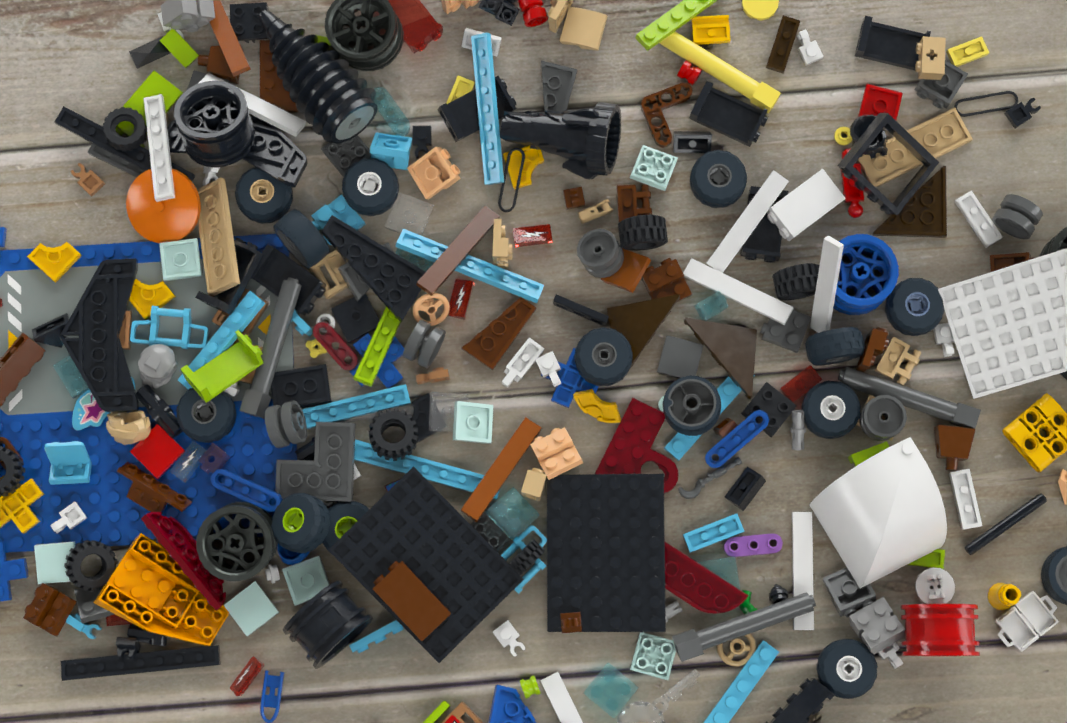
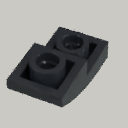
[479,0,520,26]

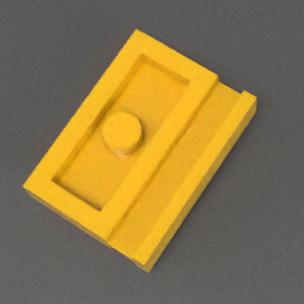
[691,15,731,45]

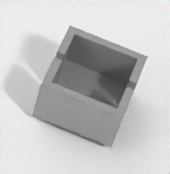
[161,0,215,32]
[849,597,905,654]

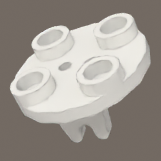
[915,567,955,604]

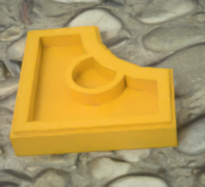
[503,146,544,190]
[27,242,82,283]
[129,279,176,320]

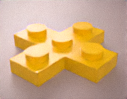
[0,475,44,534]

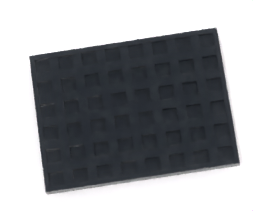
[328,466,524,663]
[547,474,666,632]

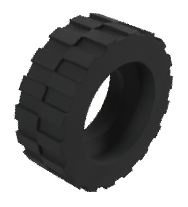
[103,107,147,151]

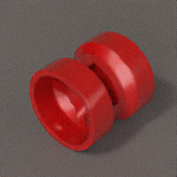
[677,60,702,86]

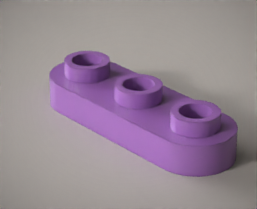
[723,534,783,557]

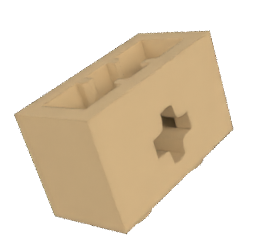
[915,36,946,80]
[521,468,547,501]

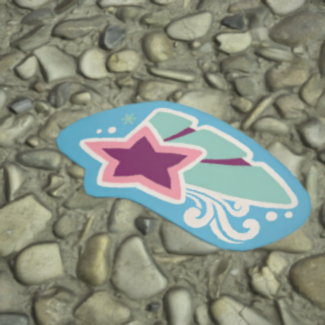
[72,377,135,430]

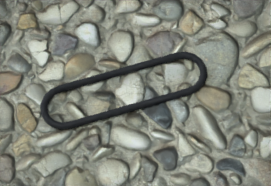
[954,91,1018,117]
[498,148,525,212]

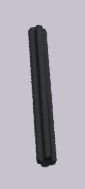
[965,493,1047,555]

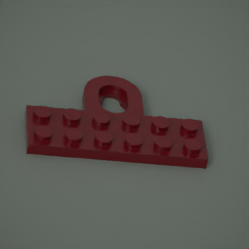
[595,398,679,494]

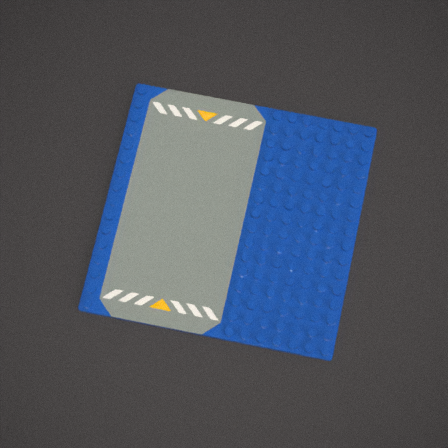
[0,234,298,553]

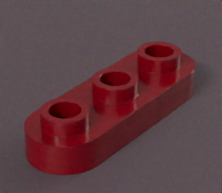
[313,321,358,370]

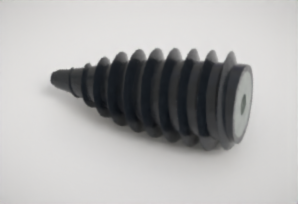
[258,10,378,143]

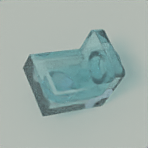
[694,291,729,321]

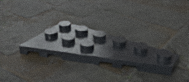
[321,215,426,322]

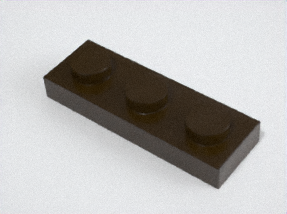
[766,15,800,74]

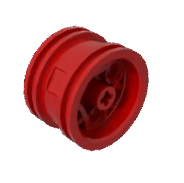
[901,604,980,656]

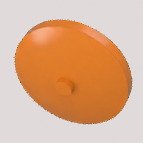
[126,169,201,243]

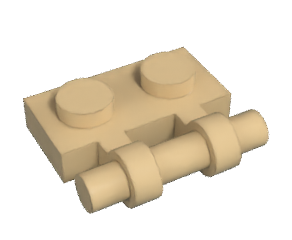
[875,337,921,386]

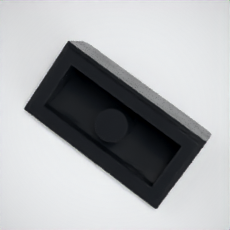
[673,131,712,153]
[725,466,766,511]

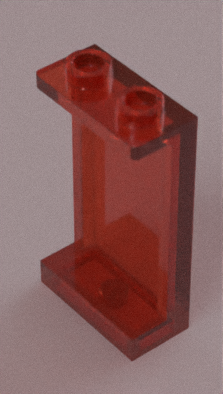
[388,0,443,54]

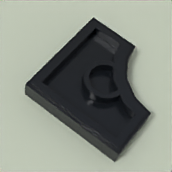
[412,393,447,443]

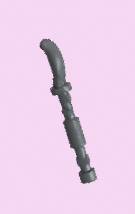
[678,457,742,499]

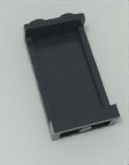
[854,15,931,71]
[689,81,769,147]
[741,186,789,263]
[195,238,263,315]
[251,244,326,316]

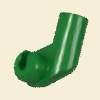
[739,590,758,614]

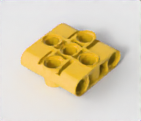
[1002,393,1067,473]

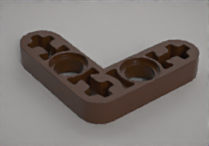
[641,82,693,148]

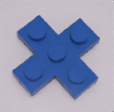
[349,333,405,389]
[541,348,599,408]
[0,541,29,602]

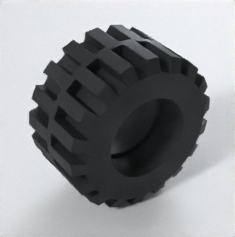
[618,215,668,251]
[772,263,819,300]
[369,408,418,461]
[0,446,25,497]
[64,540,118,591]

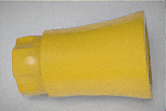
[988,583,1021,610]

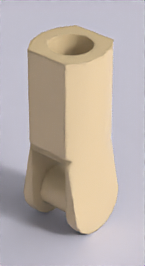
[578,199,613,224]

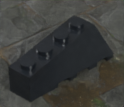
[765,678,835,723]

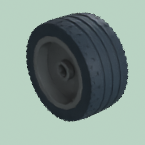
[1041,546,1067,605]

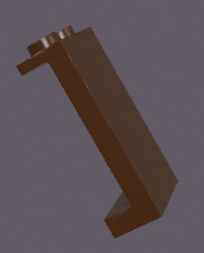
[373,561,451,641]

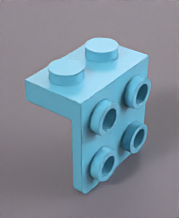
[44,441,92,485]

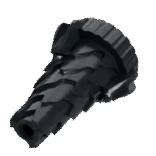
[500,102,622,180]

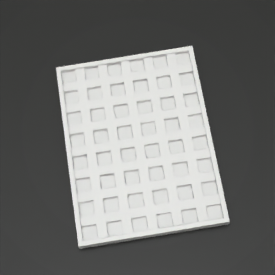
[938,248,1067,399]

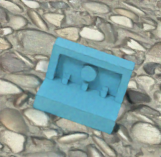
[370,132,413,170]

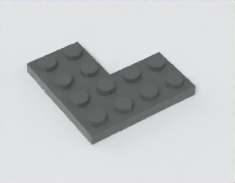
[275,422,356,502]

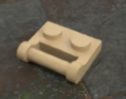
[309,250,348,299]

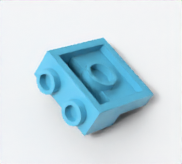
[311,194,366,245]

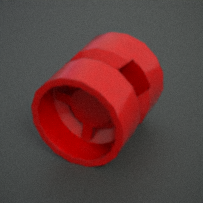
[518,0,548,27]

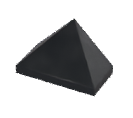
[129,36,171,69]
[32,313,69,348]

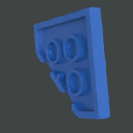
[488,685,536,723]

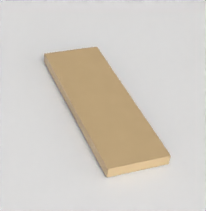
[857,108,973,187]
[197,177,240,297]

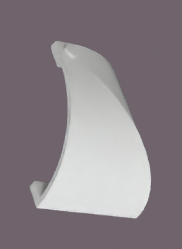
[810,437,947,588]

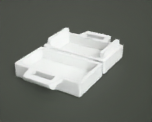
[995,591,1059,652]

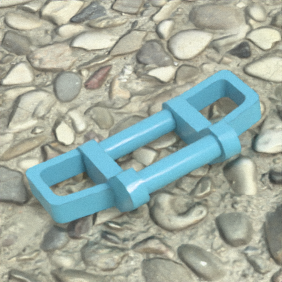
[130,305,209,349]
[501,525,547,594]

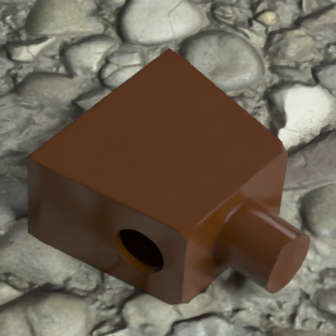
[198,45,244,84]
[934,425,975,471]

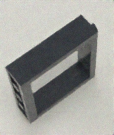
[837,113,939,215]

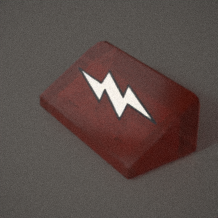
[513,224,552,247]
[448,279,474,320]
[230,656,265,696]

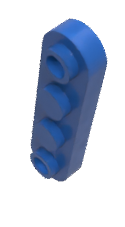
[705,410,769,468]
[211,469,283,512]

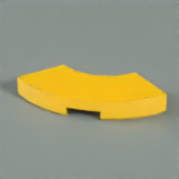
[573,389,621,423]

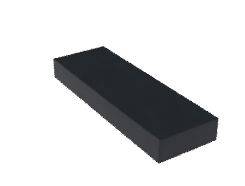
[553,294,609,326]

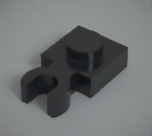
[1004,98,1041,129]
[412,126,432,159]

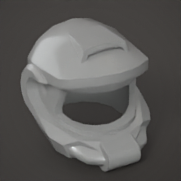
[138,344,178,389]

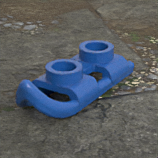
[260,670,284,723]

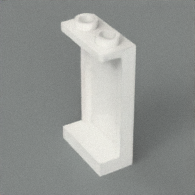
[766,169,846,241]

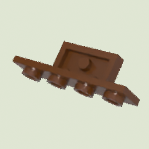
[117,462,192,515]

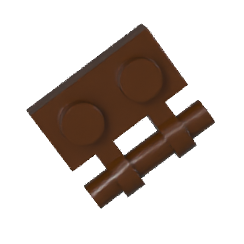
[617,185,652,222]

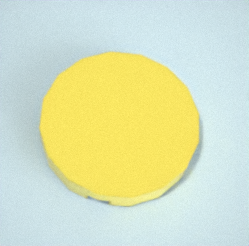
[742,0,779,21]

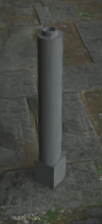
[239,278,302,419]
[838,366,981,429]
[672,592,816,662]

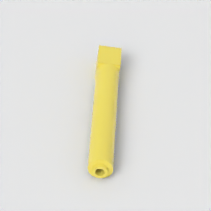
[659,31,781,114]

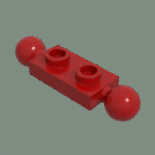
[840,148,864,218]

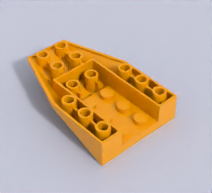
[94,533,229,646]

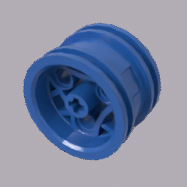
[833,234,899,315]

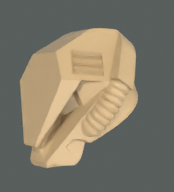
[106,411,151,445]

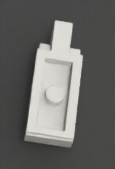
[502,337,544,388]

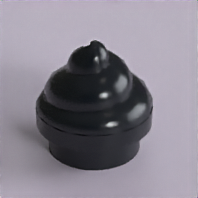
[769,584,789,604]

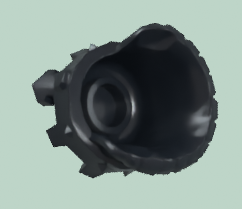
[850,114,888,159]

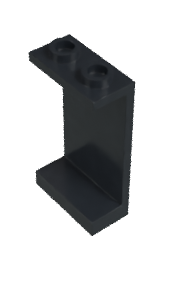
[437,75,517,143]

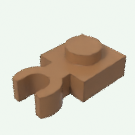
[71,163,105,197]
[416,367,450,385]

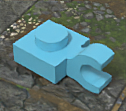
[291,309,313,337]
[66,613,102,639]

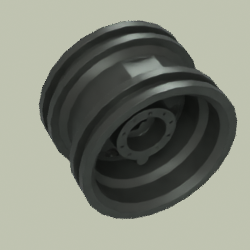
[325,0,404,71]

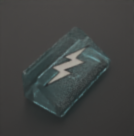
[170,440,209,483]

